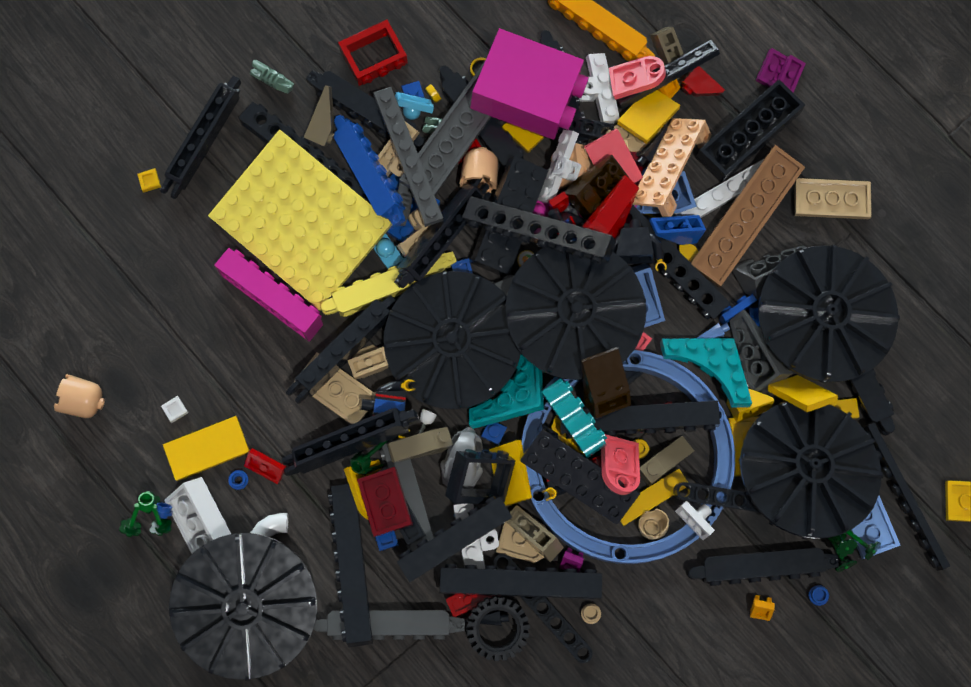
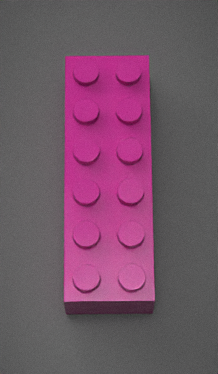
[214,248,323,342]

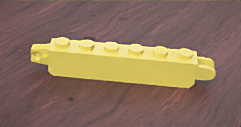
[320,251,457,317]

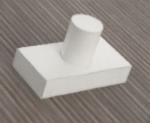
[675,501,715,540]

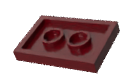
[357,467,413,537]

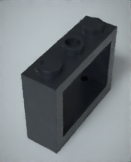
[445,449,516,504]

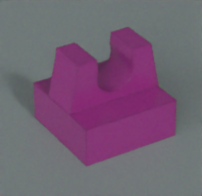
[559,548,584,573]

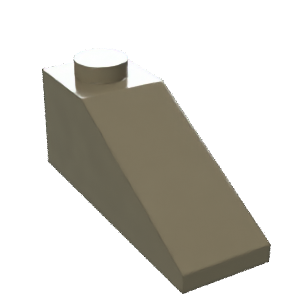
[650,27,691,85]
[304,85,334,146]
[387,427,453,463]
[640,436,694,486]
[506,505,564,562]

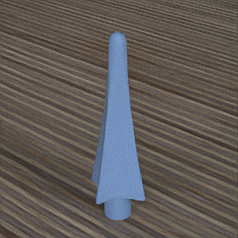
[697,323,730,338]

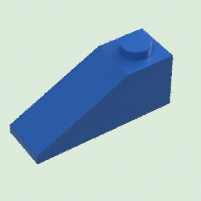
[649,215,706,245]

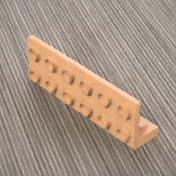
[633,118,712,217]

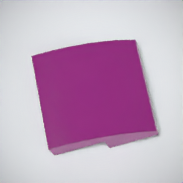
[756,48,806,92]

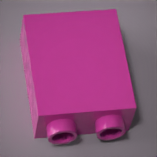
[470,28,589,140]

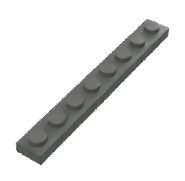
[373,87,443,227]

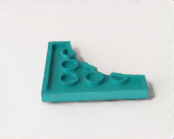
[660,338,752,408]
[469,354,544,429]

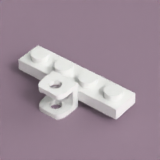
[579,53,620,124]
[538,130,581,204]
[453,504,499,569]

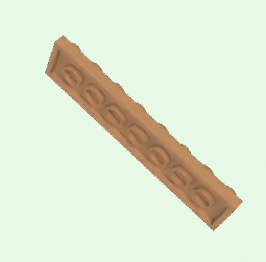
[690,145,805,287]

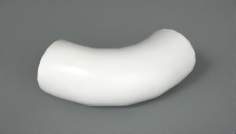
[250,513,288,538]

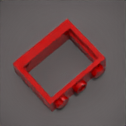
[338,20,408,86]

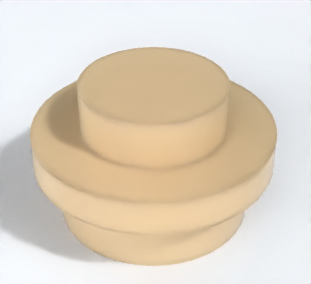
[581,604,601,624]

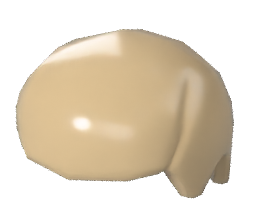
[638,508,669,540]

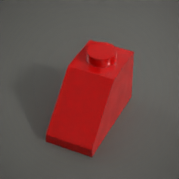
[681,66,725,97]

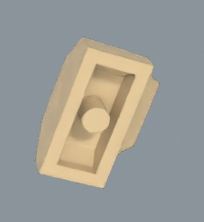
[348,345,389,379]

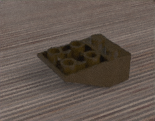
[565,155,629,220]
[581,347,631,419]

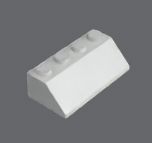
[164,477,231,554]

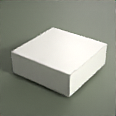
[161,396,188,423]

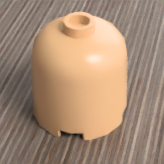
[459,147,498,195]
[54,374,105,418]

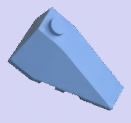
[634,171,697,214]

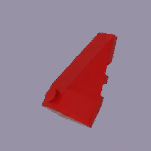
[582,175,639,239]

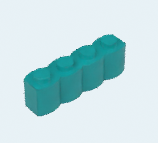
[541,379,607,458]

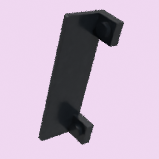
[520,423,640,524]

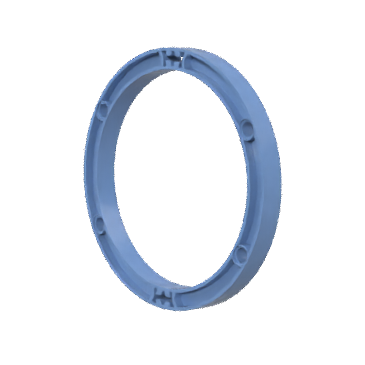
[521,350,735,564]

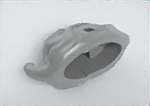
[440,427,483,489]

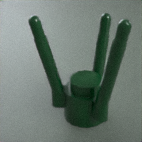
[350,440,389,476]

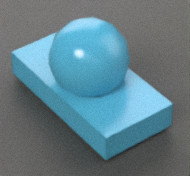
[395,92,434,120]
[373,233,404,269]

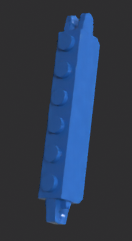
[334,115,406,227]

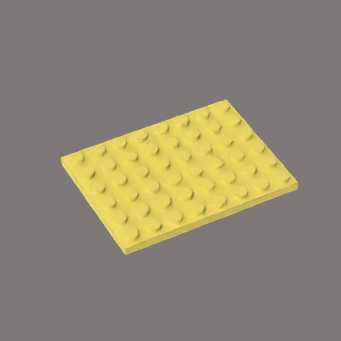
[208,129,393,311]

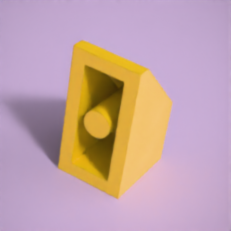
[726,389,774,422]

